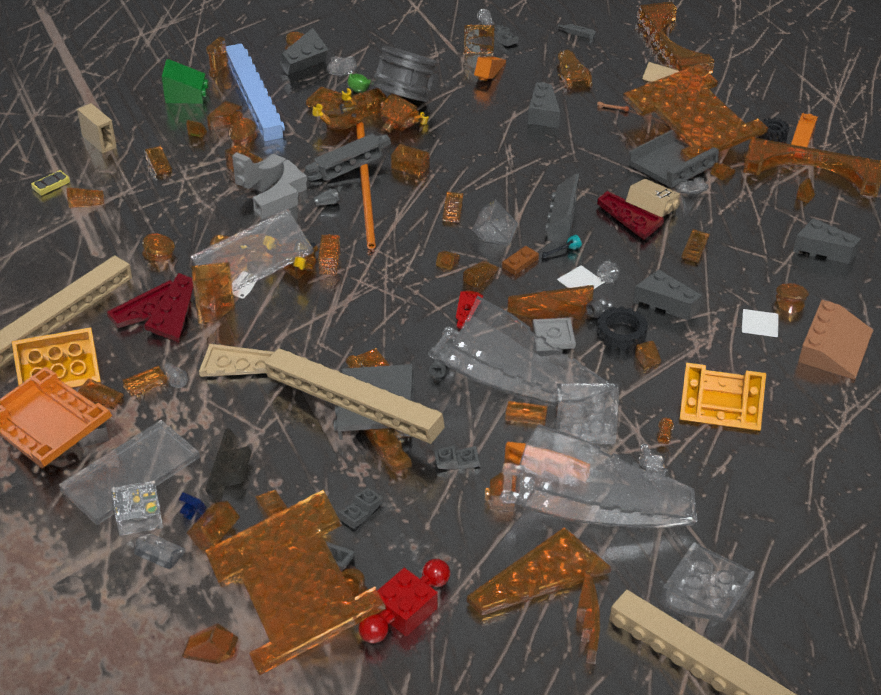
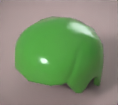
[347,73,371,93]

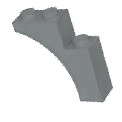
[232,152,286,192]
[253,160,307,219]

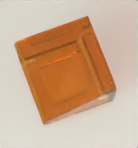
[635,341,661,367]

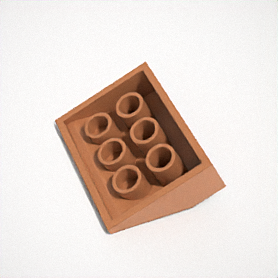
[798,300,873,380]

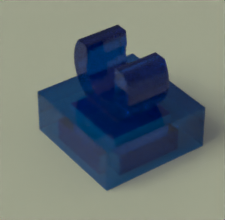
[178,492,207,520]

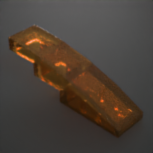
[364,428,412,473]
[576,571,600,664]

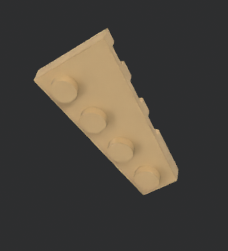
[199,344,274,377]

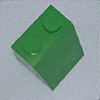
[162,59,209,104]

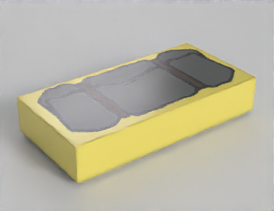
[31,170,70,196]

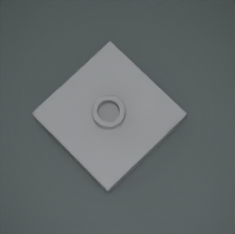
[533,318,576,350]

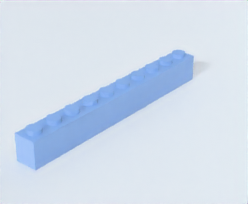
[225,44,285,142]

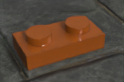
[502,246,539,275]

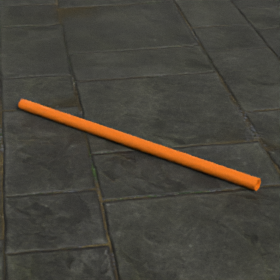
[356,122,376,249]

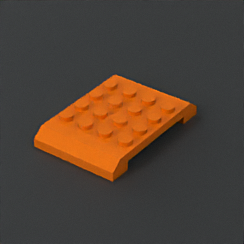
[0,367,112,468]

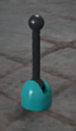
[541,234,582,259]

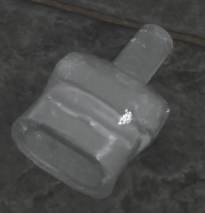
[639,444,667,478]

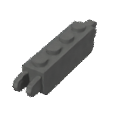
[305,133,391,181]

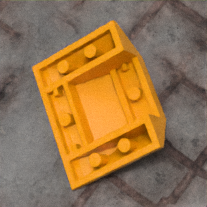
[679,363,766,431]

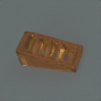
[145,146,172,175]
[67,188,104,208]
[442,192,463,223]
[682,229,710,263]
[463,260,499,289]
[78,378,124,410]
[255,490,291,529]

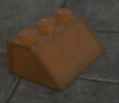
[191,262,235,323]

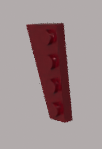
[597,191,664,240]
[144,273,195,343]
[107,280,192,328]

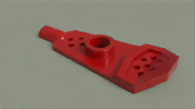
[456,291,483,329]

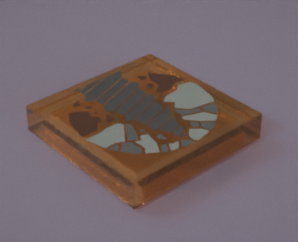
[464,25,495,54]

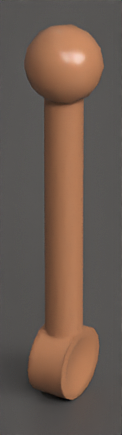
[597,102,629,112]

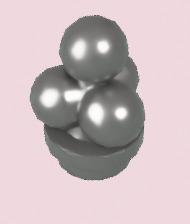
[586,298,615,318]

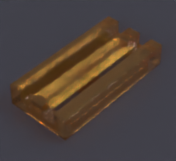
[123,366,168,397]
[505,401,547,425]

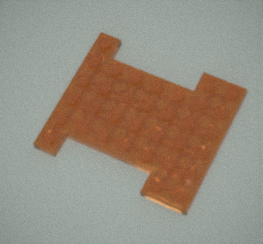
[623,64,768,161]
[205,490,386,675]

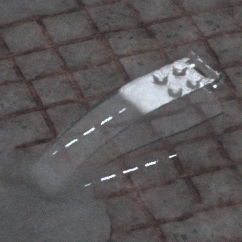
[428,296,608,412]
[500,424,697,529]

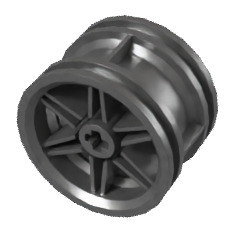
[372,46,439,102]

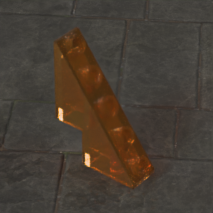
[507,285,594,320]

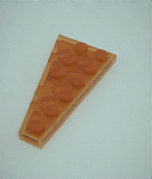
[467,527,611,616]

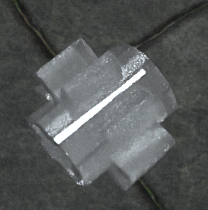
[597,260,620,284]

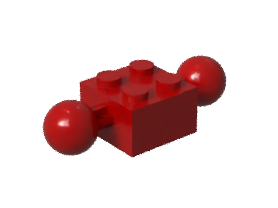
[358,559,451,644]

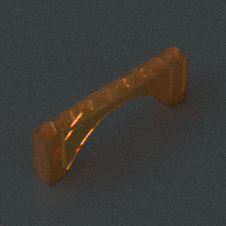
[637,1,715,76]
[743,137,881,197]

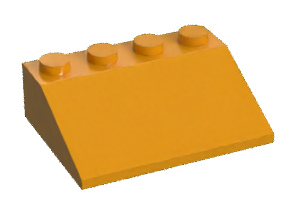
[12,327,101,388]

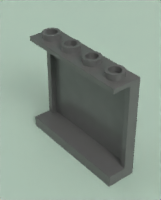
[629,128,719,188]
[334,364,415,440]

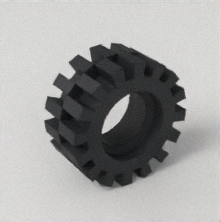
[758,117,789,144]

